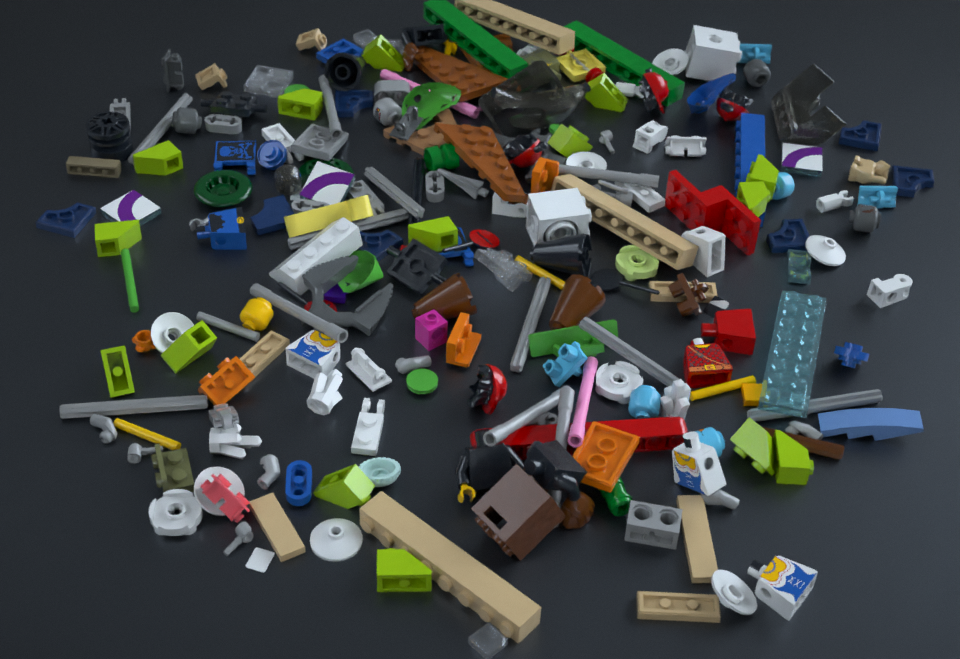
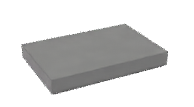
[290,124,349,161]

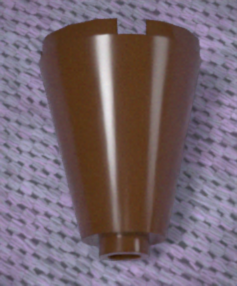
[411,272,477,320]
[549,274,606,330]

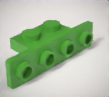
[528,319,618,357]

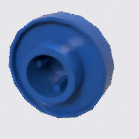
[257,140,288,170]
[834,342,869,368]

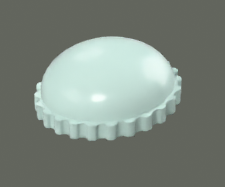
[358,457,401,487]

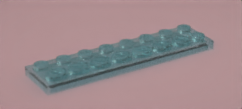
[758,290,827,418]

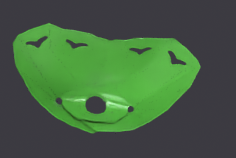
[402,82,461,130]
[338,251,383,293]

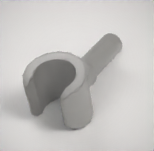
[599,130,615,154]
[189,217,209,231]
[127,443,163,464]
[223,522,254,556]

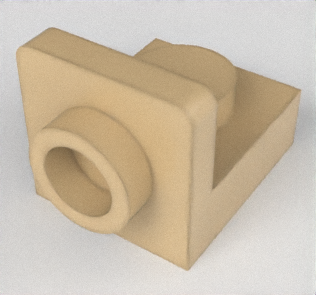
[296,28,327,51]
[195,64,228,90]

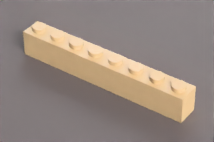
[455,0,575,55]
[551,174,699,270]
[359,491,541,644]

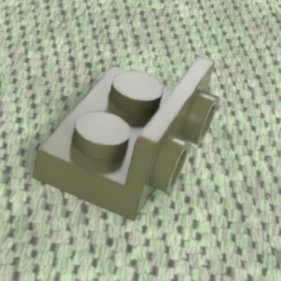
[151,443,194,492]

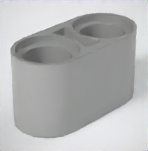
[374,80,410,105]

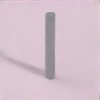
[196,312,260,342]

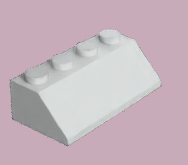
[269,217,363,296]

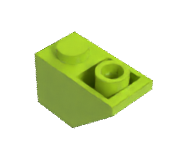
[547,123,593,158]
[133,140,183,176]
[746,154,779,200]
[408,216,458,252]
[95,220,142,257]
[161,320,217,374]
[730,417,775,476]

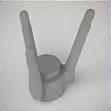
[598,180,633,208]

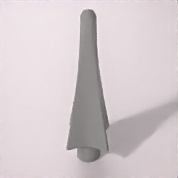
[437,169,489,199]

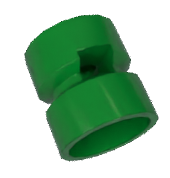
[424,143,460,172]

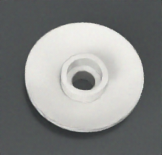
[652,49,689,76]
[566,152,607,178]
[805,235,846,266]
[151,312,194,353]
[194,467,245,516]
[310,518,363,562]
[711,570,757,615]

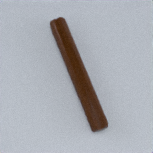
[761,426,844,460]

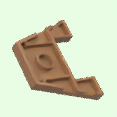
[383,108,457,156]

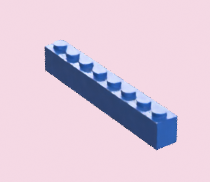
[734,113,766,227]

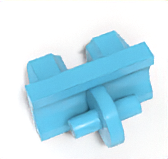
[737,44,772,63]
[857,186,898,209]
[543,341,588,387]

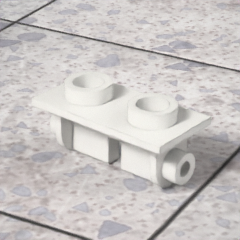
[664,135,707,157]
[346,348,392,391]

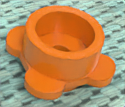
[132,330,156,352]

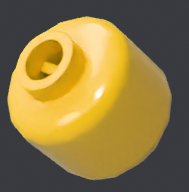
[240,297,274,331]

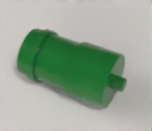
[598,477,632,516]

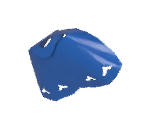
[687,73,736,114]

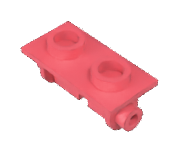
[200,473,250,523]

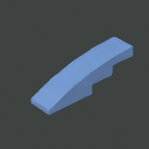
[818,408,924,441]

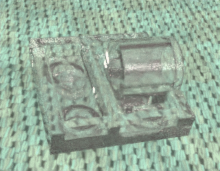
[244,65,293,98]
[474,248,533,291]

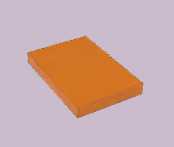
[572,421,640,493]

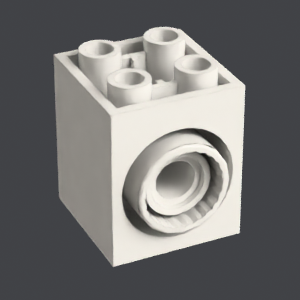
[685,25,742,81]
[526,188,592,246]

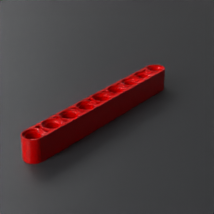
[470,416,688,460]

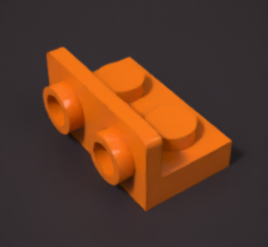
[530,157,559,194]
[446,312,481,368]
[197,356,255,406]

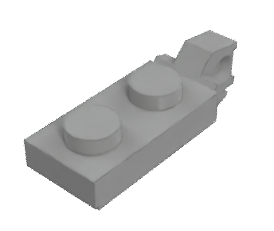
[208,403,239,429]

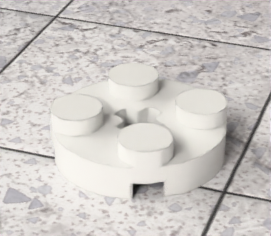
[595,361,643,404]
[149,489,203,536]

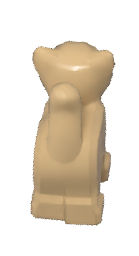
[848,155,891,185]

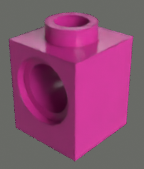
[415,309,448,351]

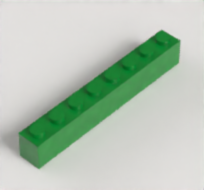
[423,0,529,86]
[564,20,685,107]

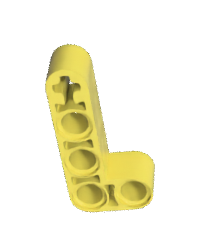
[284,195,373,238]

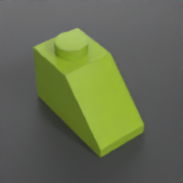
[362,35,404,72]
[583,73,628,112]
[278,89,323,121]
[736,181,771,217]
[100,345,135,398]
[773,430,814,485]
[313,464,375,509]
[377,548,432,592]

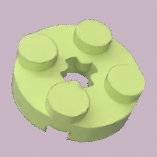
[615,245,659,281]

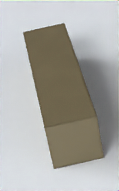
[66,156,122,178]

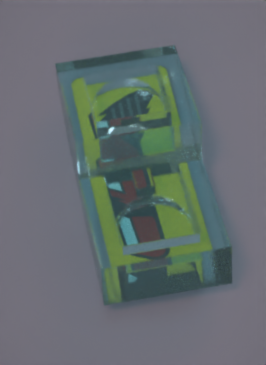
[787,249,811,284]

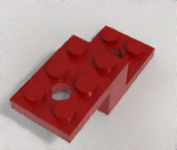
[665,170,761,256]

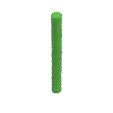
[121,249,139,313]

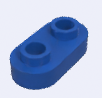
[285,460,312,506]

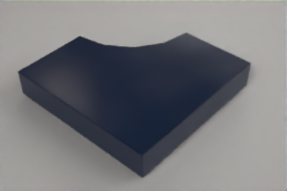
[334,90,374,118]
[838,120,882,151]
[891,165,934,197]
[250,195,295,235]
[36,203,97,238]
[766,219,810,253]
[356,229,403,263]

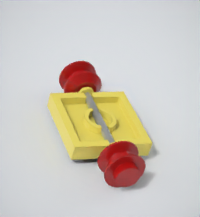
[556,47,606,83]

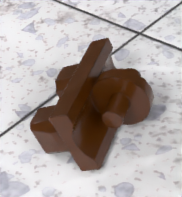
[668,273,709,316]

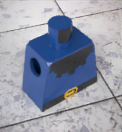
[196,207,247,250]

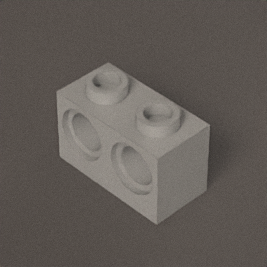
[624,500,682,550]

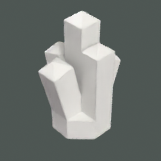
[307,369,343,415]
[660,379,691,419]
[209,424,262,459]

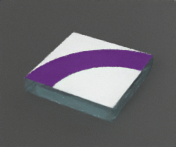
[781,143,822,177]
[299,161,355,205]
[100,190,161,226]

